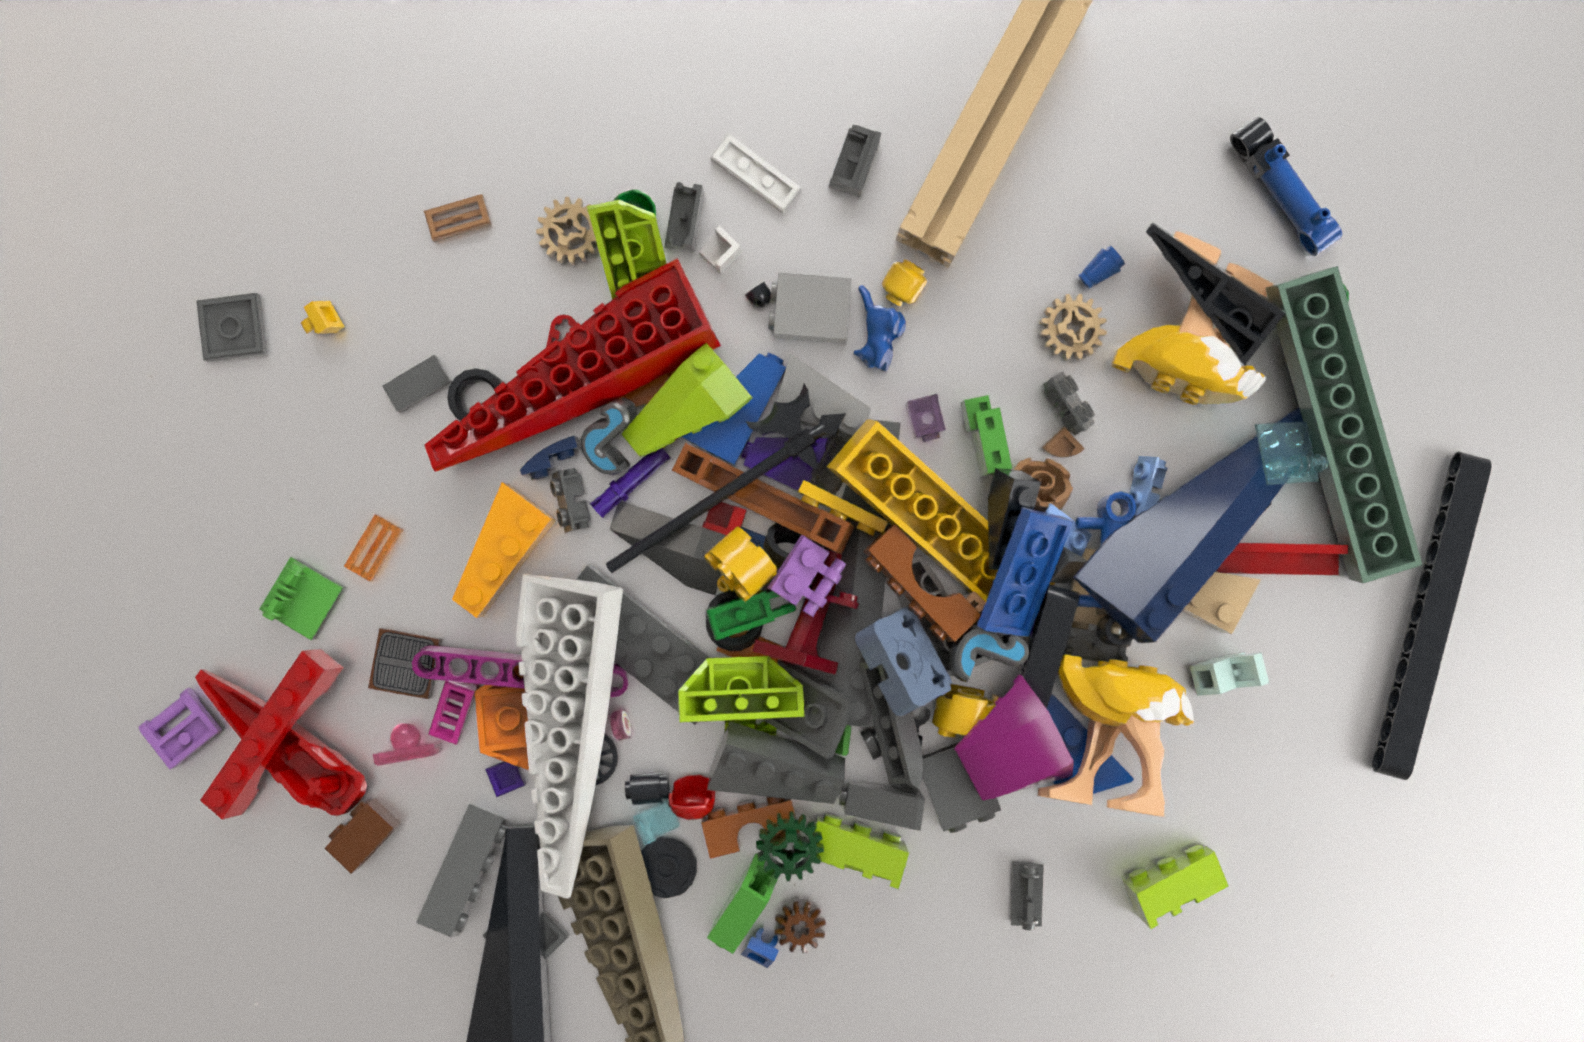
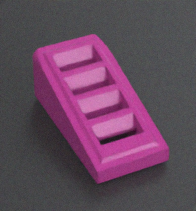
[428,681,480,745]

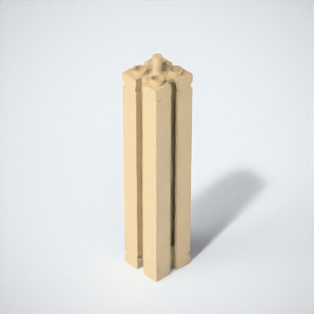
[896,0,1093,268]

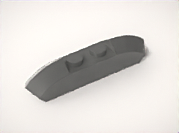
[860,656,923,795]

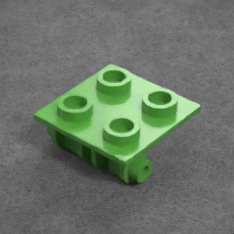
[259,557,343,640]

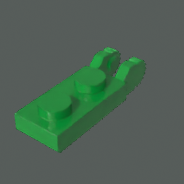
[705,590,796,640]

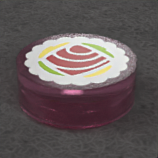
[610,708,632,741]

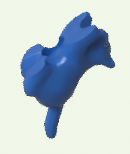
[853,285,906,372]

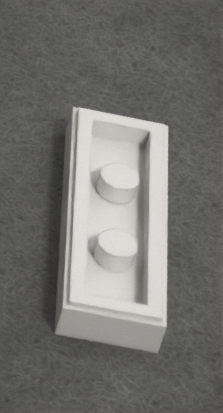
[710,133,801,213]

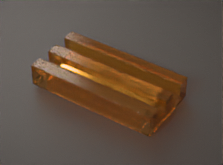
[344,514,404,582]

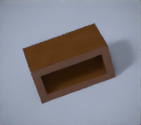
[324,798,401,874]

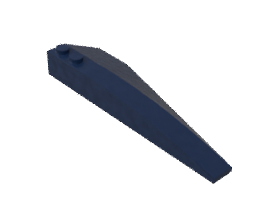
[1073,406,1312,643]

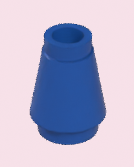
[1078,245,1125,289]

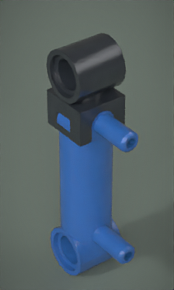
[1230,117,1342,256]
[1075,492,1136,646]

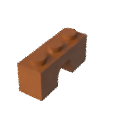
[701,797,800,859]

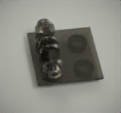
[810,428,853,495]

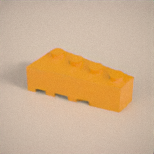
[452,482,556,618]

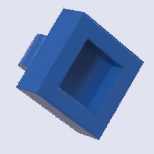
[740,927,779,968]

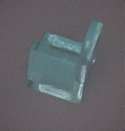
[633,799,680,845]

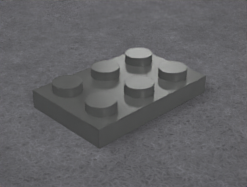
[762,660,856,758]

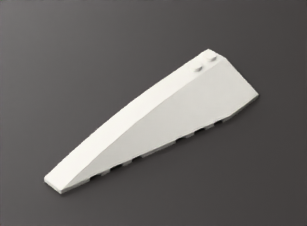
[516,574,623,899]

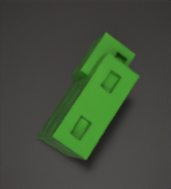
[961,395,1012,477]

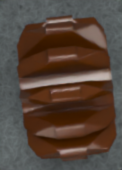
[774,899,826,954]

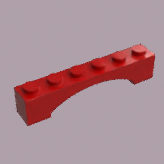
[200,649,344,820]

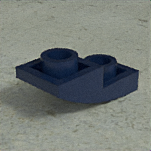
[520,435,581,481]

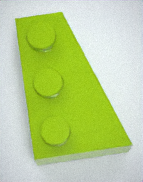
[1123,845,1229,929]

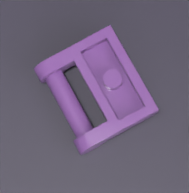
[139,688,222,770]

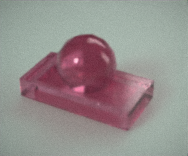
[373,723,443,766]

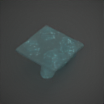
[1255,422,1329,485]

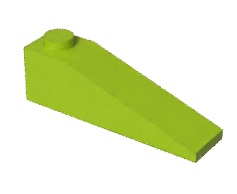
[621,343,753,457]

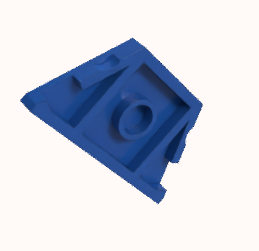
[1047,693,1134,794]

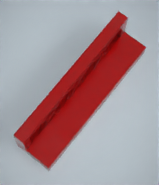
[1215,543,1348,575]

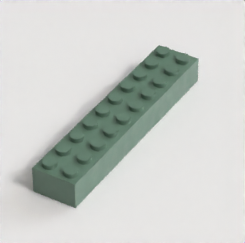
[1265,266,1423,584]

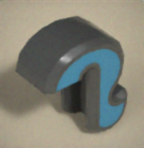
[580,397,637,475]
[949,628,1029,682]

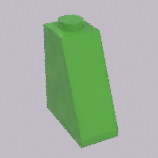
[707,853,778,954]

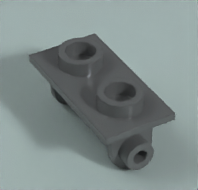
[550,468,591,533]
[1011,863,1044,931]

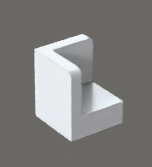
[699,225,742,274]

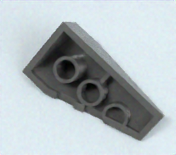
[609,501,726,595]

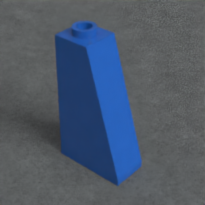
[681,352,786,467]

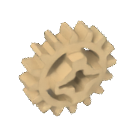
[536,196,597,265]
[1039,294,1107,361]

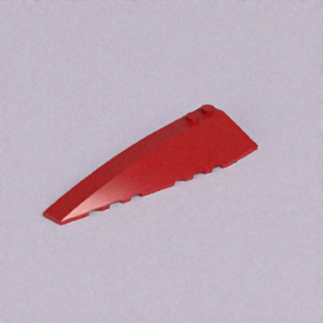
[424,258,721,472]

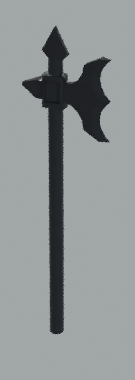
[606,383,846,573]

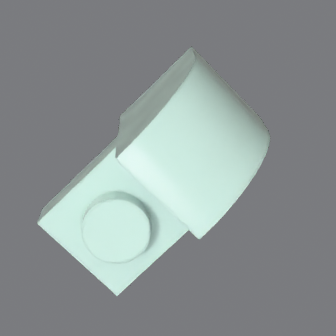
[1190,652,1269,696]

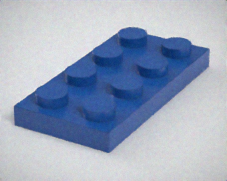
[977,508,1074,637]

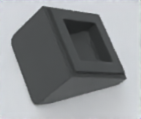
[1051,547,1087,583]

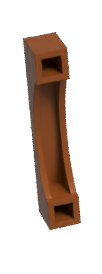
[672,443,855,554]

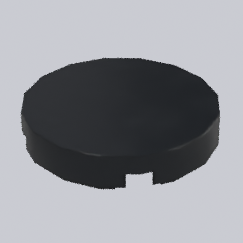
[641,836,697,898]

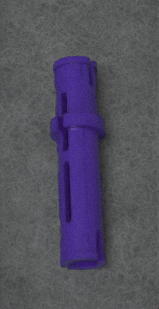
[589,448,671,518]

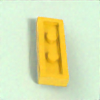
[797,480,888,536]

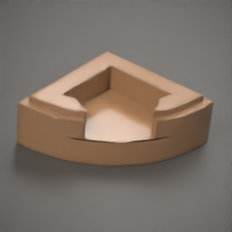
[1041,427,1085,458]

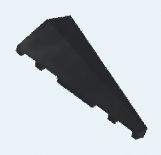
[1146,222,1286,365]

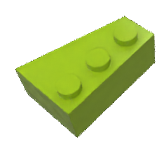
[814,814,909,890]

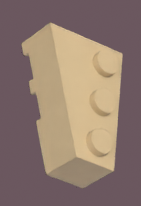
[1182,572,1260,634]

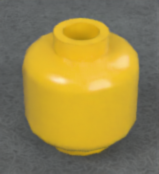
[882,259,927,307]

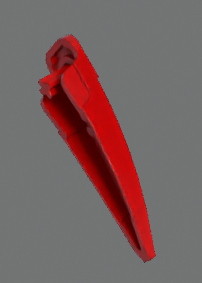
[195,669,367,816]

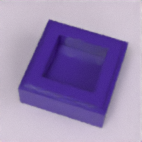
[485,761,526,797]

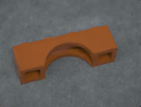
[863,524,981,642]

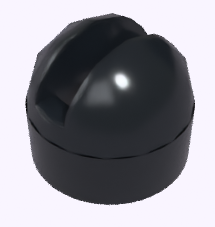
[745,282,771,308]

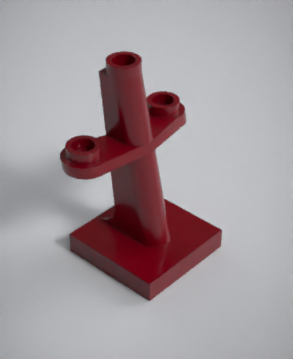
[752,550,859,675]

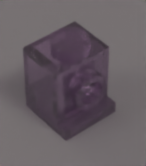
[905,394,946,443]

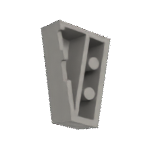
[777,354,871,438]

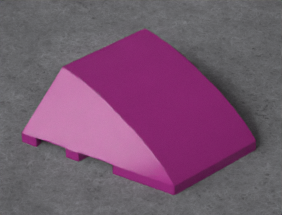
[954,674,1074,801]

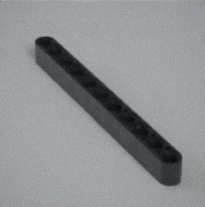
[1372,451,1492,780]

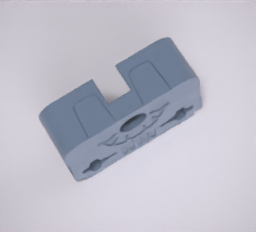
[855,607,952,716]

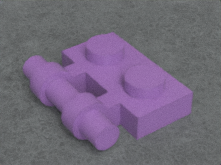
[768,535,846,617]

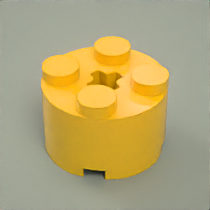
[704,527,777,602]
[932,684,999,737]

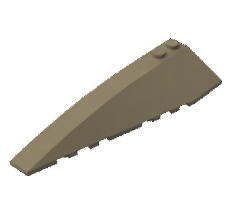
[558,825,684,1042]

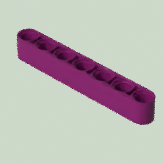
[412,645,628,697]

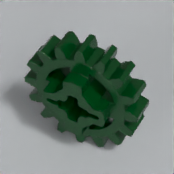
[756,811,824,882]

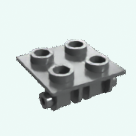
[1043,372,1095,435]

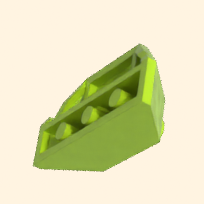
[587,200,667,299]
[678,656,804,723]

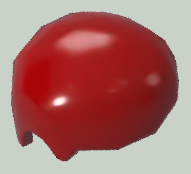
[669,775,715,821]

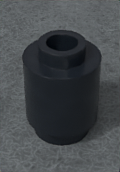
[625,772,670,805]

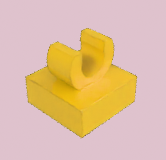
[301,301,345,334]

